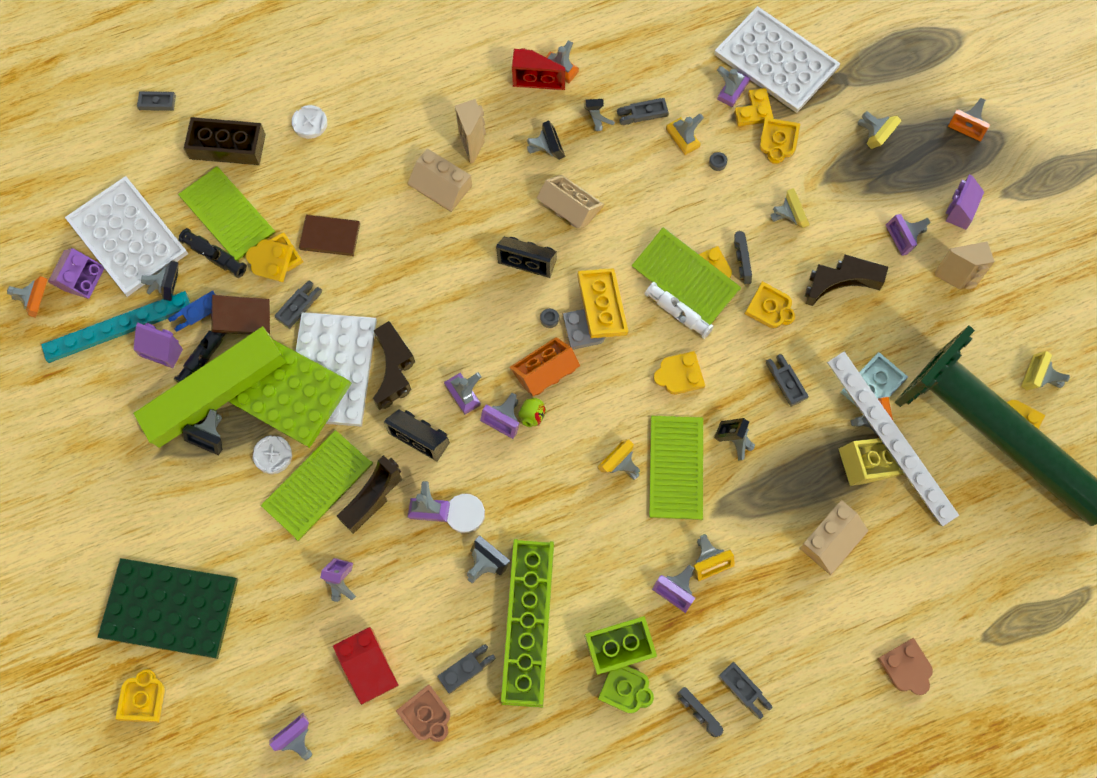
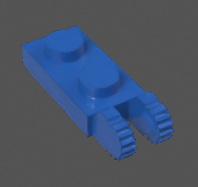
[167,290,216,332]

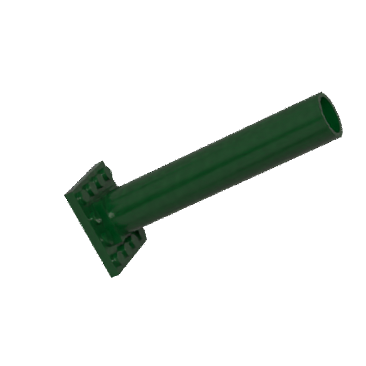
[894,325,1097,526]

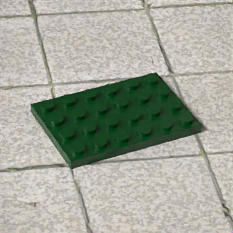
[97,558,238,659]

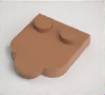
[877,638,933,695]
[396,684,450,742]

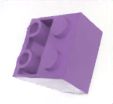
[946,175,984,230]
[48,248,104,299]
[133,323,183,369]

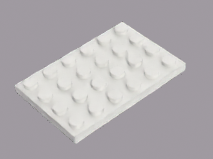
[714,6,840,113]
[65,176,188,297]
[296,312,377,427]

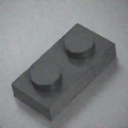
[137,91,176,111]

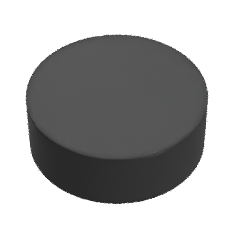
[709,152,728,171]
[540,308,559,328]

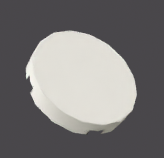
[292,105,327,139]
[253,436,292,474]
[447,494,485,533]

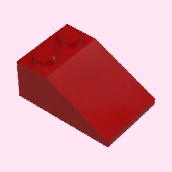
[512,48,565,90]
[333,627,399,705]

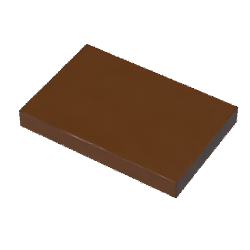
[299,215,360,256]
[211,295,270,335]

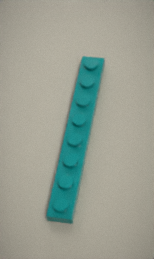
[41,291,190,363]

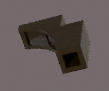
[804,254,888,306]
[373,321,415,410]
[337,455,402,534]

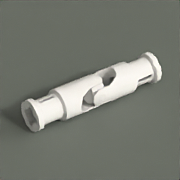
[645,282,714,339]

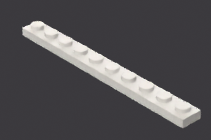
[827,352,959,527]

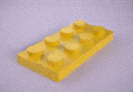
[577,268,629,339]

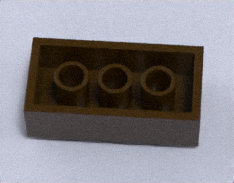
[184,117,266,165]

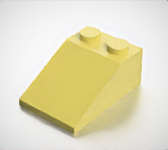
[839,438,905,486]

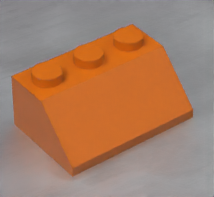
[510,337,580,396]

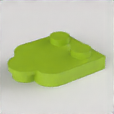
[597,666,654,713]

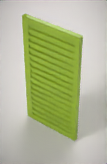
[178,166,276,261]
[631,227,741,325]
[649,416,703,520]
[261,430,373,541]

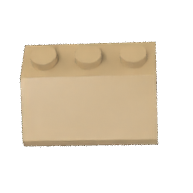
[455,99,486,164]
[408,148,472,212]
[537,175,604,229]
[935,241,995,289]
[799,500,868,575]

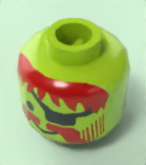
[518,398,546,427]

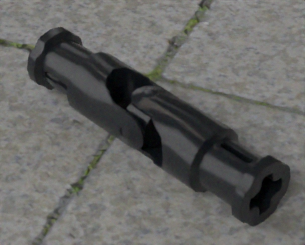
[178,228,247,278]
[174,330,226,383]

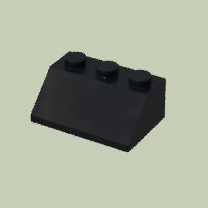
[496,236,557,278]
[384,409,450,462]

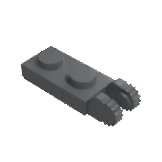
[617,98,669,125]
[734,231,752,284]
[274,280,322,329]
[766,354,809,407]
[437,644,496,694]
[718,662,773,719]
[677,687,724,738]

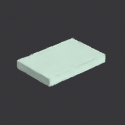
[840,352,908,406]

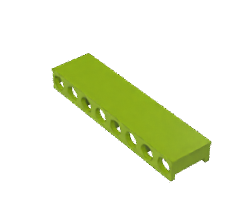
[133,326,287,448]
[501,539,554,708]

